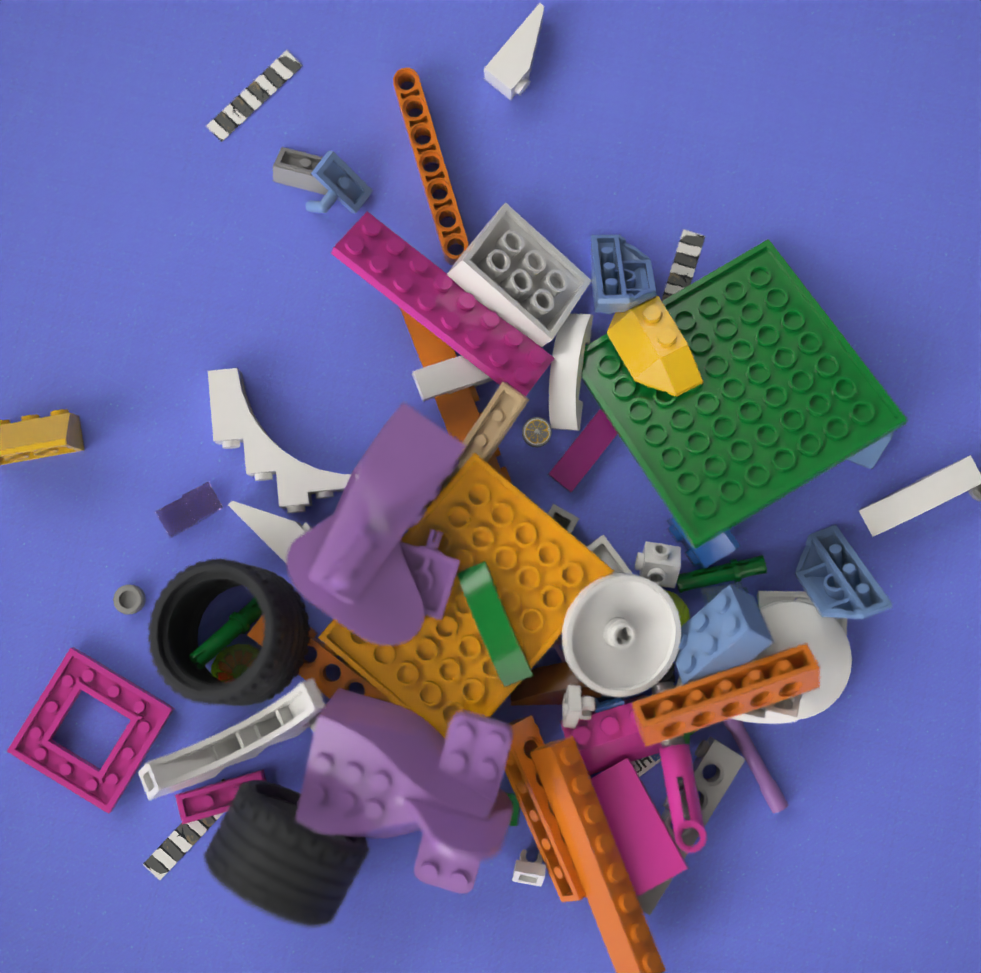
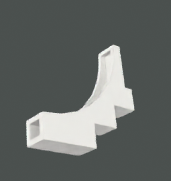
[208,368,358,513]
[138,678,325,800]

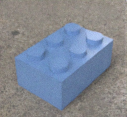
[674,585,774,685]

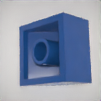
[667,517,741,569]

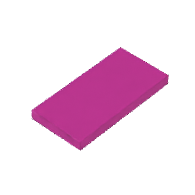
[590,758,689,897]

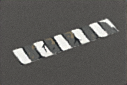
[206,50,302,142]
[661,229,705,301]
[143,778,225,880]

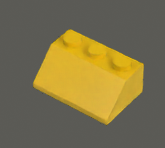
[0,409,84,465]

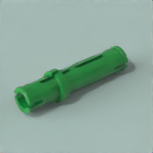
[676,555,767,593]
[188,596,263,670]

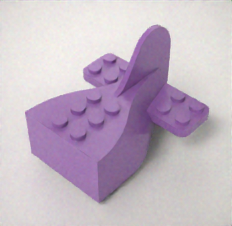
[287,402,466,645]
[295,688,513,894]

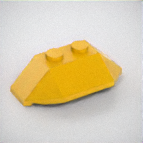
[607,295,703,397]

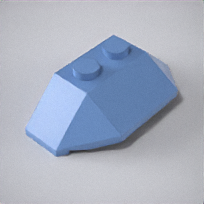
[591,234,656,314]
[795,525,892,619]

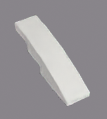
[412,355,493,401]
[859,455,981,537]

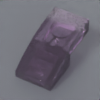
[155,482,223,538]

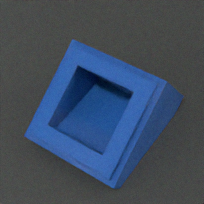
[594,694,625,713]

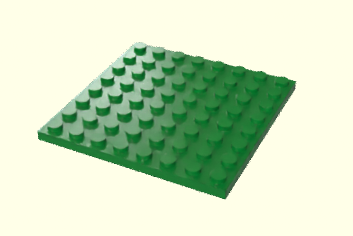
[581,239,908,549]

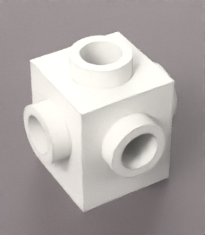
[635,541,681,589]

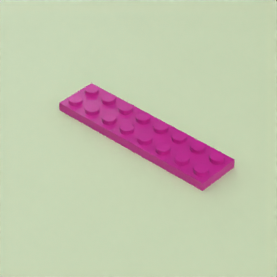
[331,212,554,397]

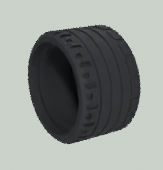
[148,559,310,706]
[204,780,369,927]

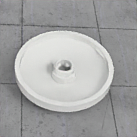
[562,573,681,697]
[750,600,852,720]

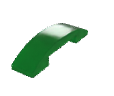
[457,561,533,687]

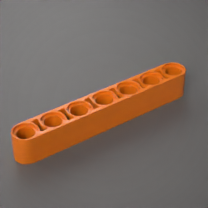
[393,68,469,265]

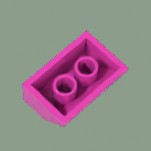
[560,694,662,775]

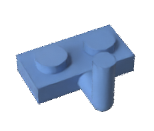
[306,151,373,213]

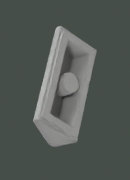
[273,147,328,195]

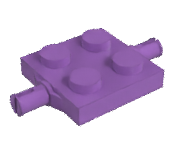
[401,529,461,620]

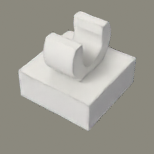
[562,685,595,728]
[512,849,546,887]

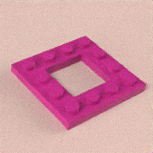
[7,647,175,814]

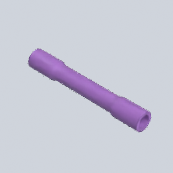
[723,718,788,813]

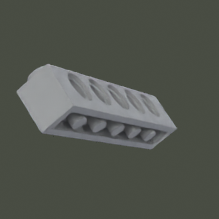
[637,736,746,915]

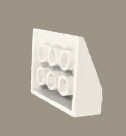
[446,202,592,347]

